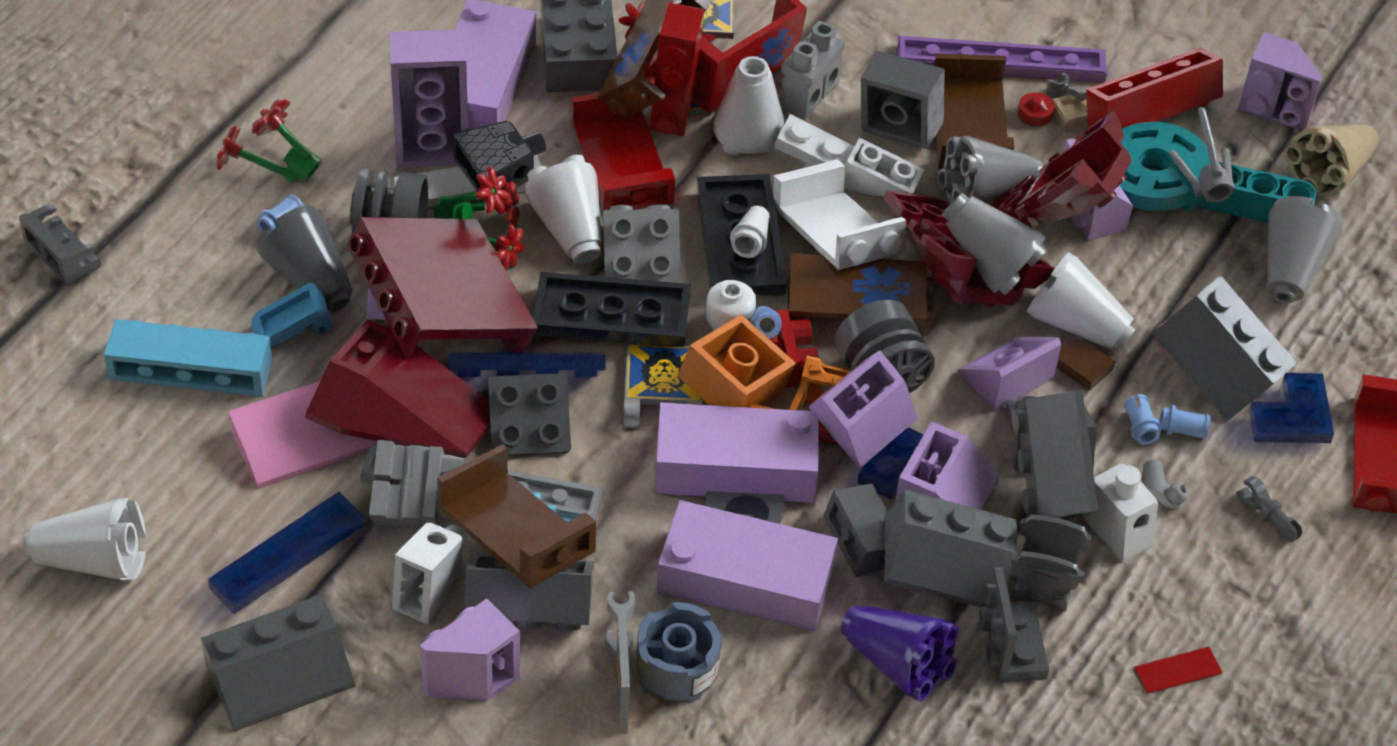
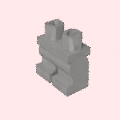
[777,21,845,120]
[369,440,466,527]

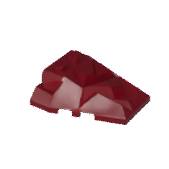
[991,111,1131,230]
[883,190,1055,307]

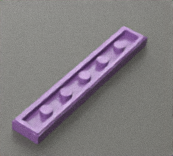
[897,36,1107,83]

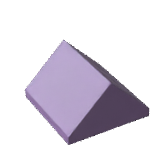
[958,337,1061,412]

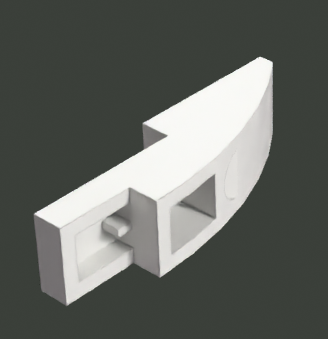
[773,114,924,197]

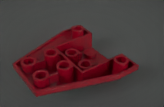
[305,319,491,459]

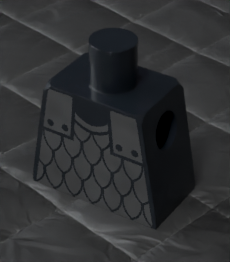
[453,121,546,202]

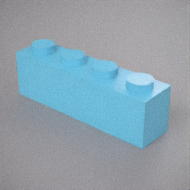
[104,319,272,397]

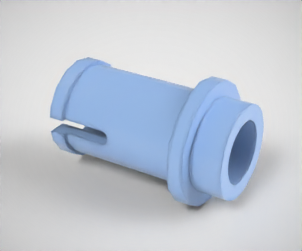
[257,194,304,232]
[751,306,782,339]
[1124,394,1162,445]
[1159,405,1210,439]

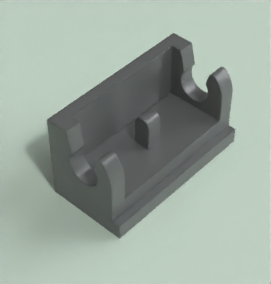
[19,204,101,285]
[823,484,888,577]

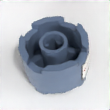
[636,602,722,703]

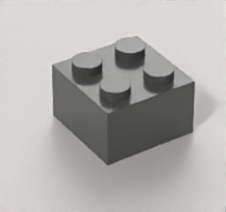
[861,51,945,149]

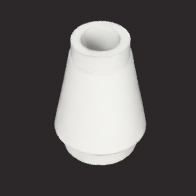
[730,206,770,258]

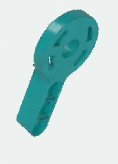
[1120,122,1316,223]

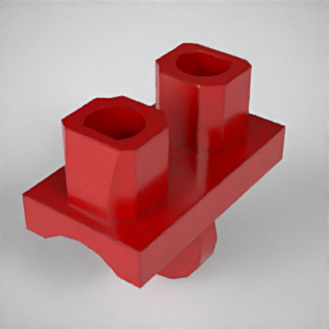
[769,309,819,388]

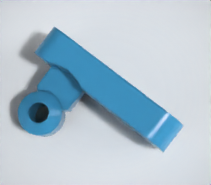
[252,283,333,348]

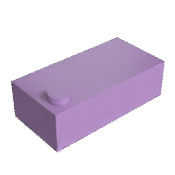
[455,0,536,129]
[389,29,468,168]
[655,402,818,503]
[656,500,838,631]

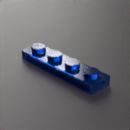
[449,352,606,378]
[208,491,365,614]

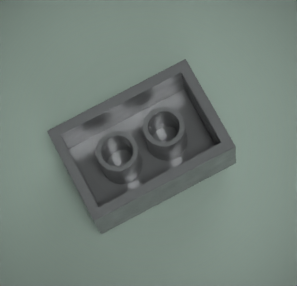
[540,0,618,92]

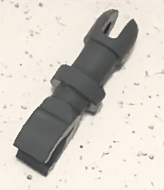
[1236,476,1303,542]

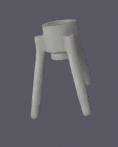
[1169,107,1235,202]

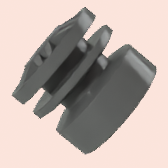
[350,168,429,234]
[835,300,935,394]

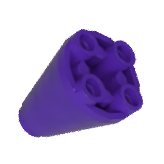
[841,605,959,702]

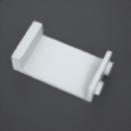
[773,160,906,270]

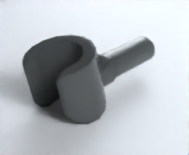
[1047,73,1086,101]

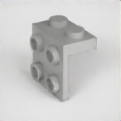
[602,205,680,283]

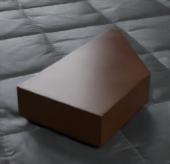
[1056,340,1115,391]

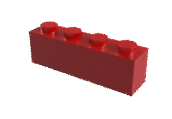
[649,2,705,137]
[1086,47,1223,129]

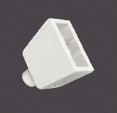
[1081,464,1158,562]
[392,523,467,625]

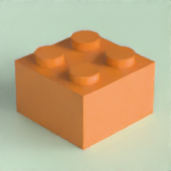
[678,315,796,408]

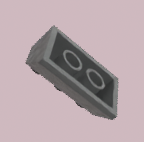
[1152,275,1297,421]
[1012,390,1098,518]
[884,490,1017,607]
[464,554,594,630]
[201,594,355,731]

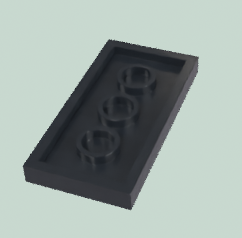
[696,174,787,295]
[533,272,691,348]

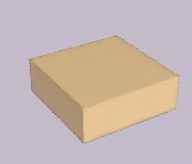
[1052,95,1088,132]

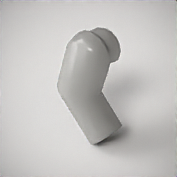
[1143,460,1189,509]

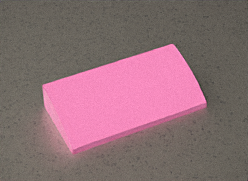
[228,381,377,489]

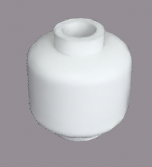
[706,280,756,330]

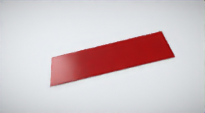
[1134,646,1223,694]

